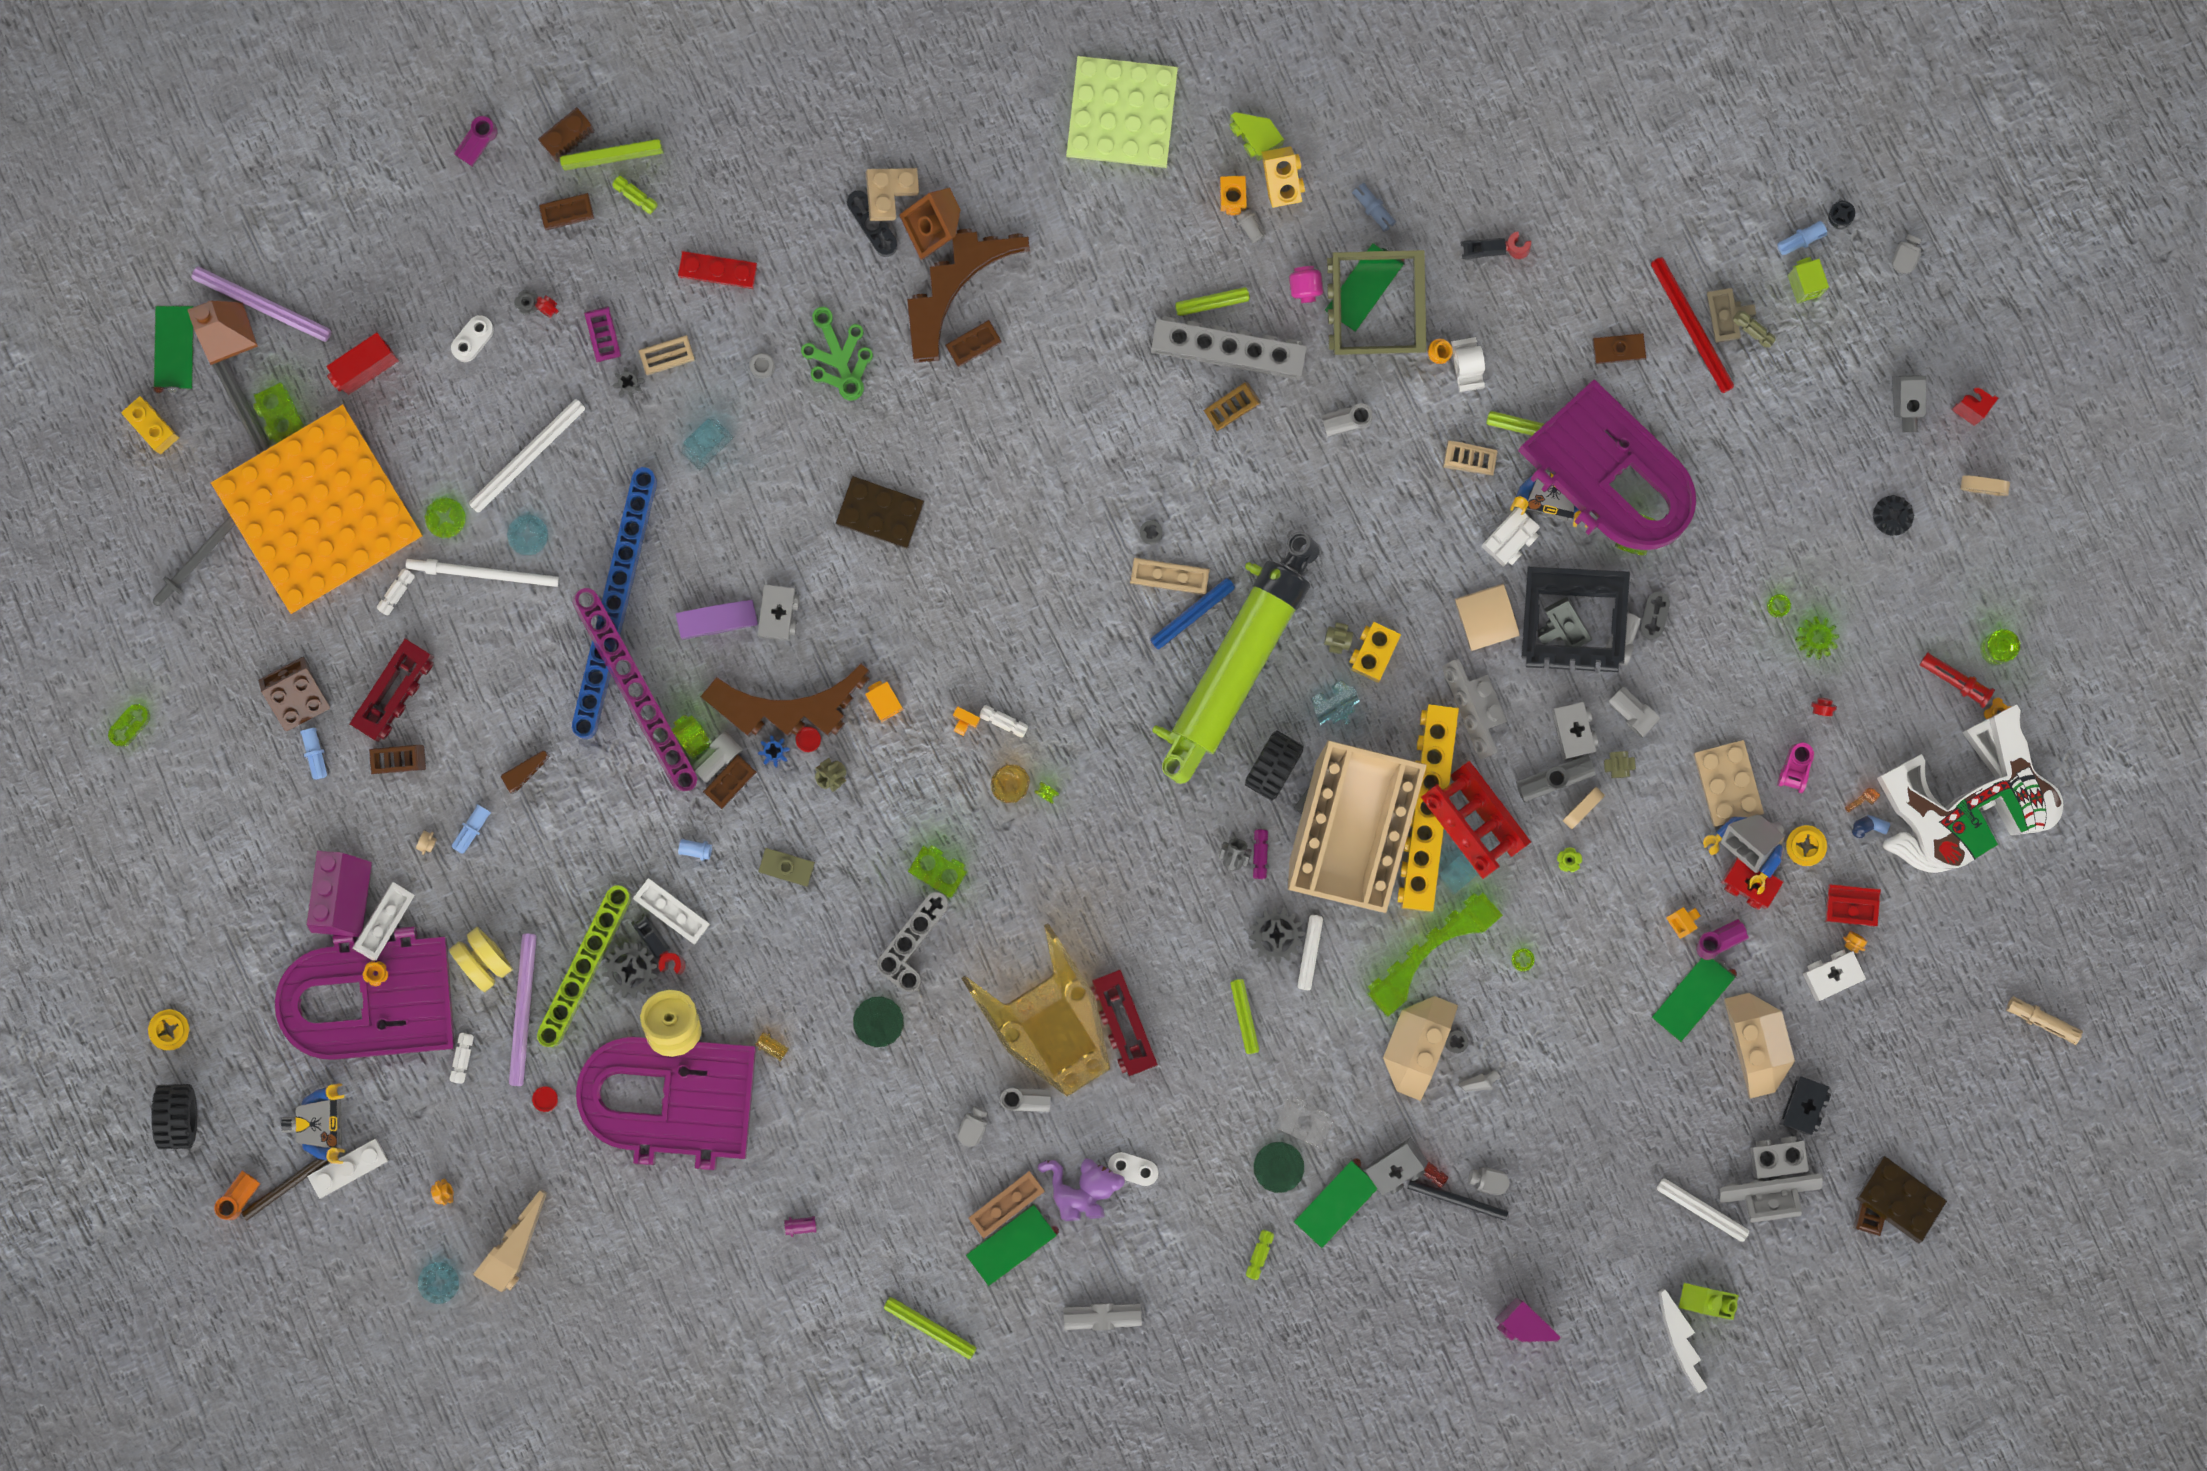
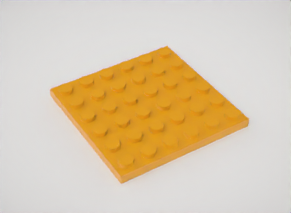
[211,405,423,614]

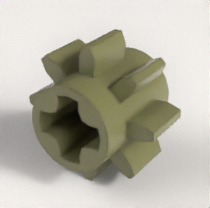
[1324,622,1353,654]
[1604,751,1636,779]
[815,758,847,792]

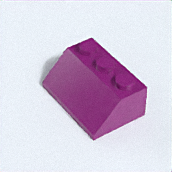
[306,851,372,937]
[1495,1298,1561,1342]

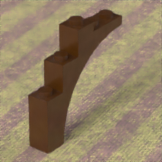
[907,229,1030,363]
[700,664,870,737]

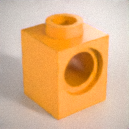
[1220,176,1247,215]
[865,680,903,723]

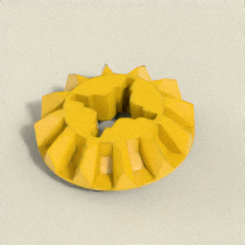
[1786,825,1827,866]
[148,1009,190,1051]

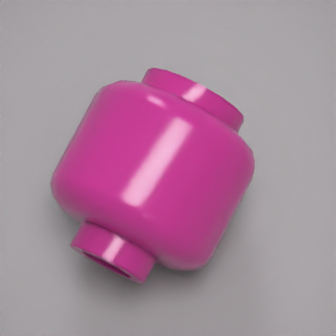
[1289,266,1324,303]

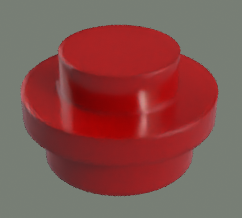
[535,295,559,318]
[1811,697,1837,716]

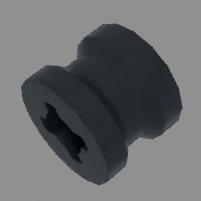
[1828,200,1856,229]

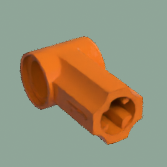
[214,1170,261,1220]

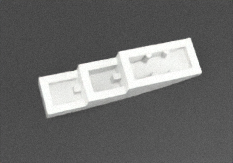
[1658,1289,1708,1393]

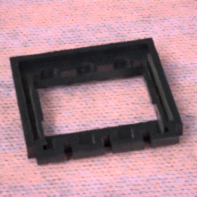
[1521,566,1630,672]

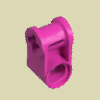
[1777,743,1814,793]

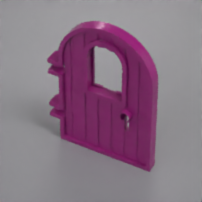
[1518,379,1696,550]
[275,926,455,1060]
[576,1037,756,1170]

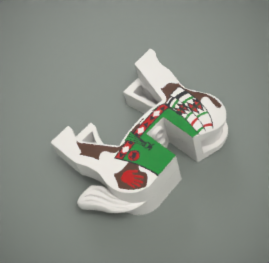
[1877,705,2063,873]

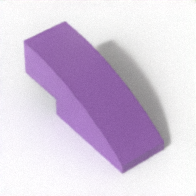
[675,600,758,640]

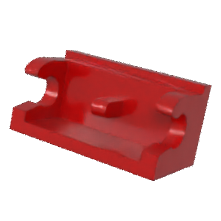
[1951,388,1998,426]

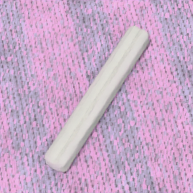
[1657,1179,1749,1242]

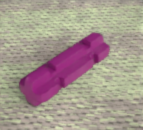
[1253,829,1268,879]

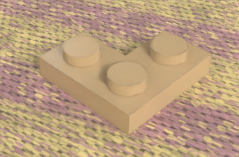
[866,168,919,221]

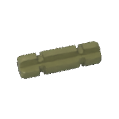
[1733,310,1776,348]

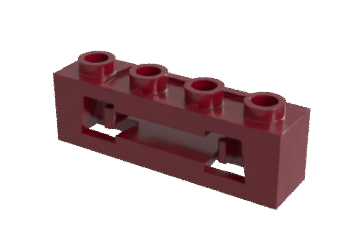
[349,638,434,742]
[1089,969,1158,1077]

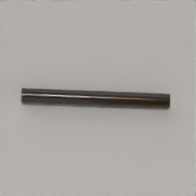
[241,1158,329,1220]

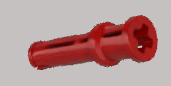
[1919,652,1995,709]

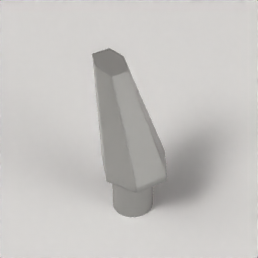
[1458,1069,1500,1092]

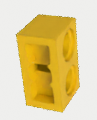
[1261,146,1305,208]
[121,396,179,455]
[1349,621,1401,683]

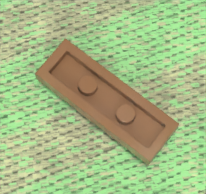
[968,1171,1045,1239]

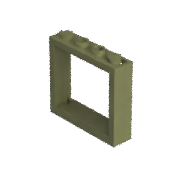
[1327,250,1426,355]

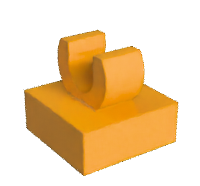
[953,706,981,736]
[1666,907,1701,939]

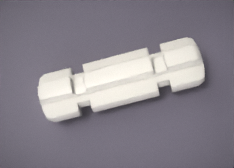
[377,569,415,615]
[979,705,1028,737]
[449,1033,474,1084]

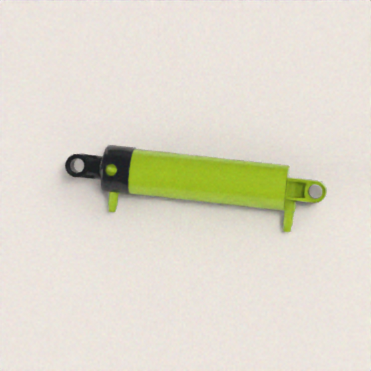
[1152,531,1320,784]

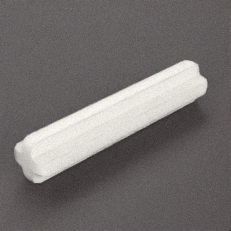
[1297,915,1323,991]

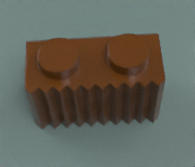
[538,107,595,162]

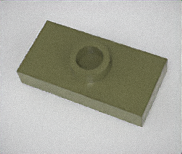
[758,848,815,887]

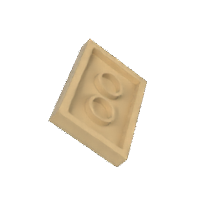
[1693,740,1764,827]

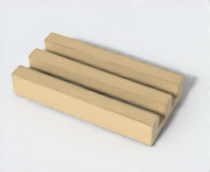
[639,335,695,375]

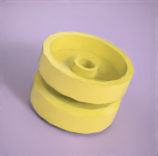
[449,927,513,993]
[640,990,702,1057]

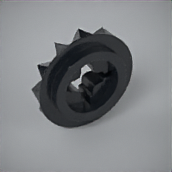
[1873,495,1915,536]

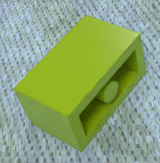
[1787,257,1829,304]

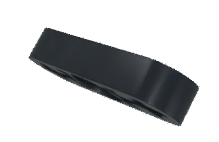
[847,190,898,257]

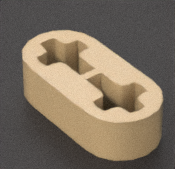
[1961,476,2010,496]
[1562,786,1605,830]

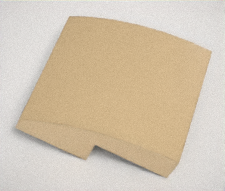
[1455,584,1520,651]

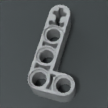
[877,892,949,992]

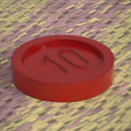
[795,727,821,753]
[532,1086,558,1112]

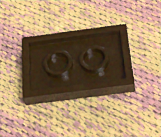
[835,476,925,550]
[1856,1156,1947,1244]

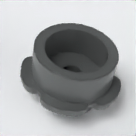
[514,290,538,315]

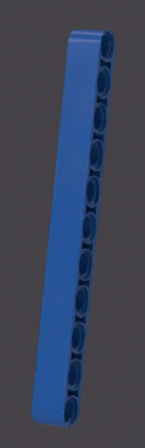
[572,467,657,739]

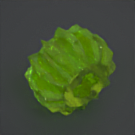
[1795,616,1839,660]

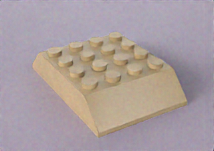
[1288,740,1427,913]

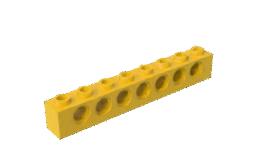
[1397,704,1459,912]

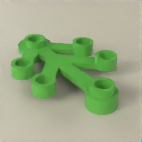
[801,307,873,401]

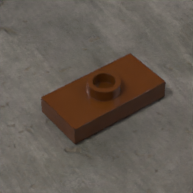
[539,193,595,231]
[945,320,1002,368]
[1592,333,1646,364]
[703,755,757,810]

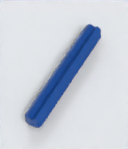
[1150,578,1235,649]

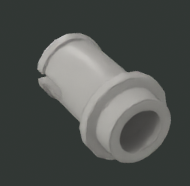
[1237,210,1266,244]

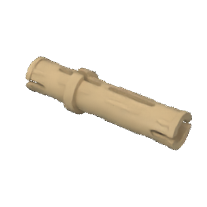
[2006,996,2083,1045]

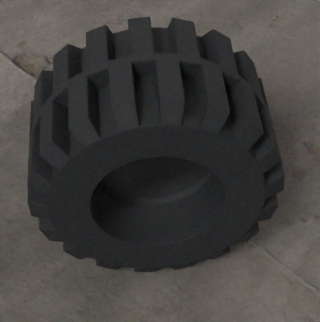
[1245,730,1304,801]
[151,1084,197,1149]

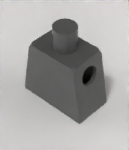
[1892,375,1926,432]

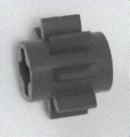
[613,367,645,400]
[1219,838,1252,870]

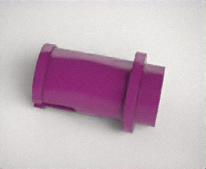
[784,1216,817,1237]

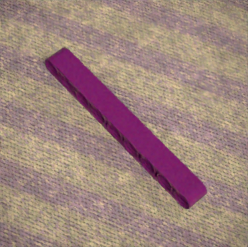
[572,588,697,792]

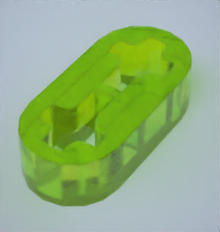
[108,704,150,747]

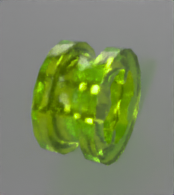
[1767,594,1791,618]
[1034,782,1060,804]
[1511,948,1535,972]

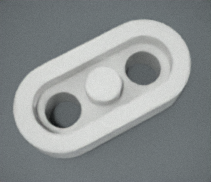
[451,316,494,362]
[1108,1152,1158,1186]

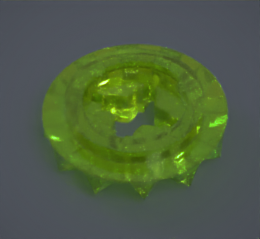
[424,497,466,538]

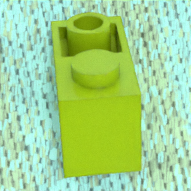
[1229,112,1284,161]
[1678,1283,1739,1320]

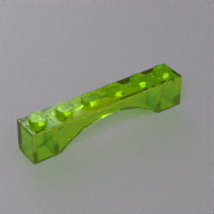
[1366,892,1503,1018]

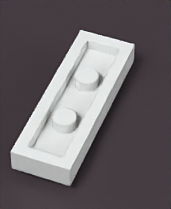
[633,878,710,945]
[353,882,415,961]
[307,1139,389,1199]

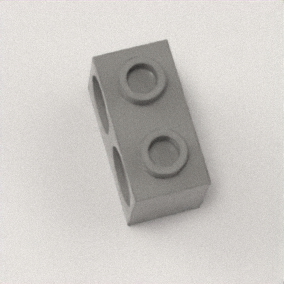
[1749,1136,1809,1179]

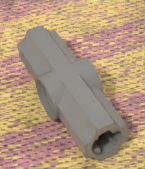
[1063,1303,1142,1331]

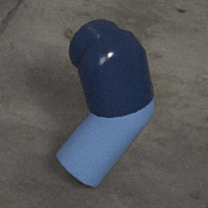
[1852,815,1890,838]

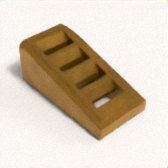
[1203,382,1261,431]

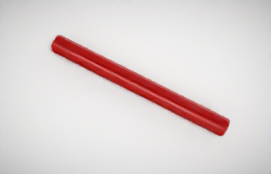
[1651,257,1734,393]

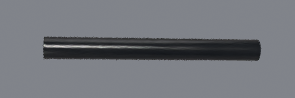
[1407,1179,1508,1221]

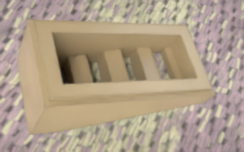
[1443,440,1498,476]

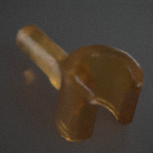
[1844,788,1880,812]

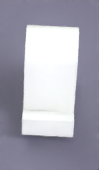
[1450,337,1485,393]

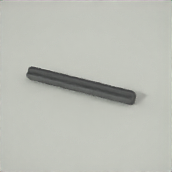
[212,359,270,454]

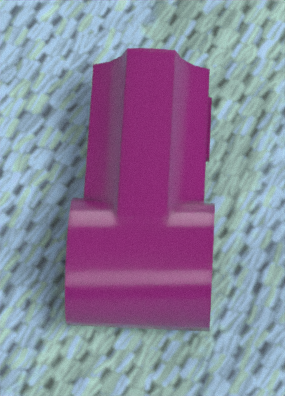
[453,116,498,167]
[1696,919,1749,960]

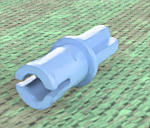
[1777,221,1827,255]
[300,728,327,780]
[451,804,491,854]

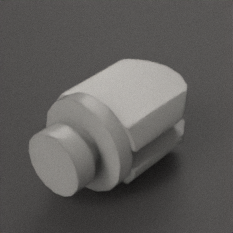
[1892,235,1922,274]
[957,1106,988,1147]
[1468,1167,1509,1195]

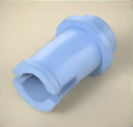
[678,839,712,861]

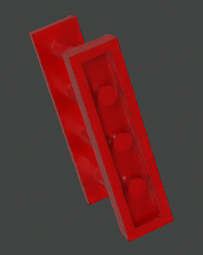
[1421,760,1531,879]

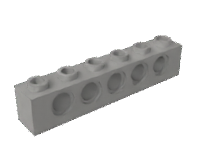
[1151,317,1307,380]

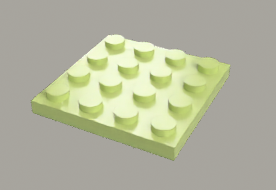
[1066,56,1178,168]

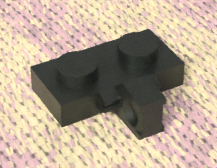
[1537,596,1592,646]

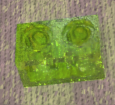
[253,382,305,443]
[671,715,712,758]
[907,845,968,899]

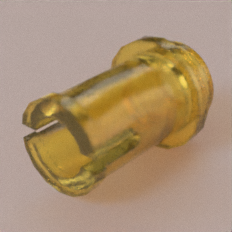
[755,1032,789,1062]

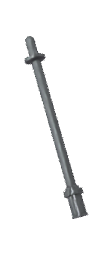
[153,516,236,606]

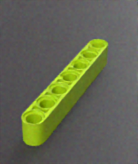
[537,885,632,1047]

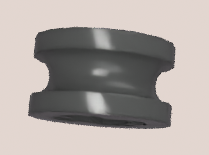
[1140,520,1163,545]
[1445,1031,1468,1053]

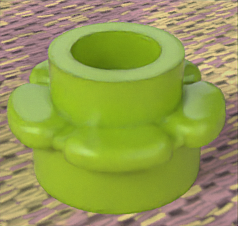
[1557,847,1582,872]

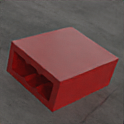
[326,332,399,395]

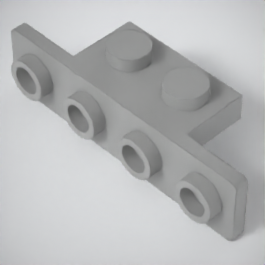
[1442,659,1507,760]
[1719,1173,1823,1223]

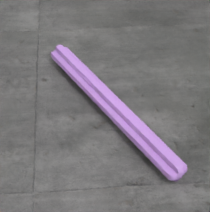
[191,267,331,342]
[509,933,537,1086]

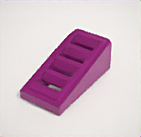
[584,306,621,362]

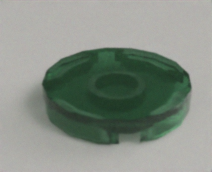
[853,996,904,1047]
[1253,1142,1304,1193]

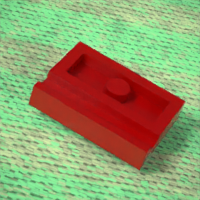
[1825,884,1881,927]

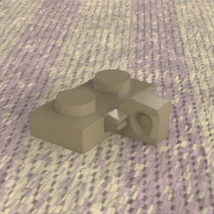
[1706,288,1756,343]

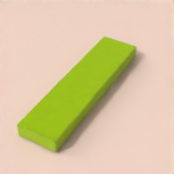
[560,139,664,171]

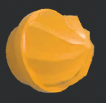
[1427,339,1453,364]

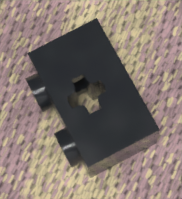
[1779,1076,1831,1135]

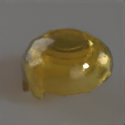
[990,764,1030,803]

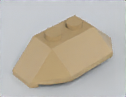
[1724,993,1795,1099]
[1383,996,1458,1101]

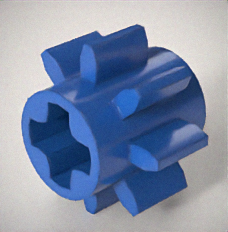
[758,735,790,768]

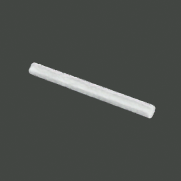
[469,399,585,512]

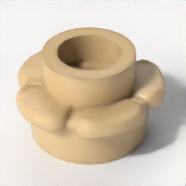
[416,830,437,855]

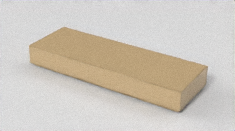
[1130,558,1210,595]

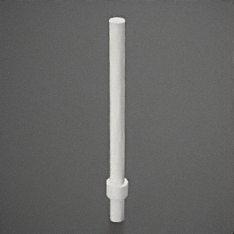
[406,559,559,587]

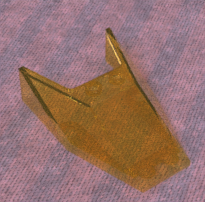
[961,923,1110,1097]

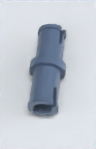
[1352,183,1396,232]

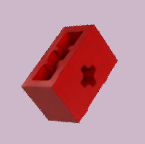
[1720,856,1783,910]

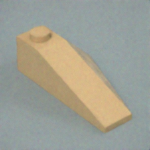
[473,1190,547,1292]

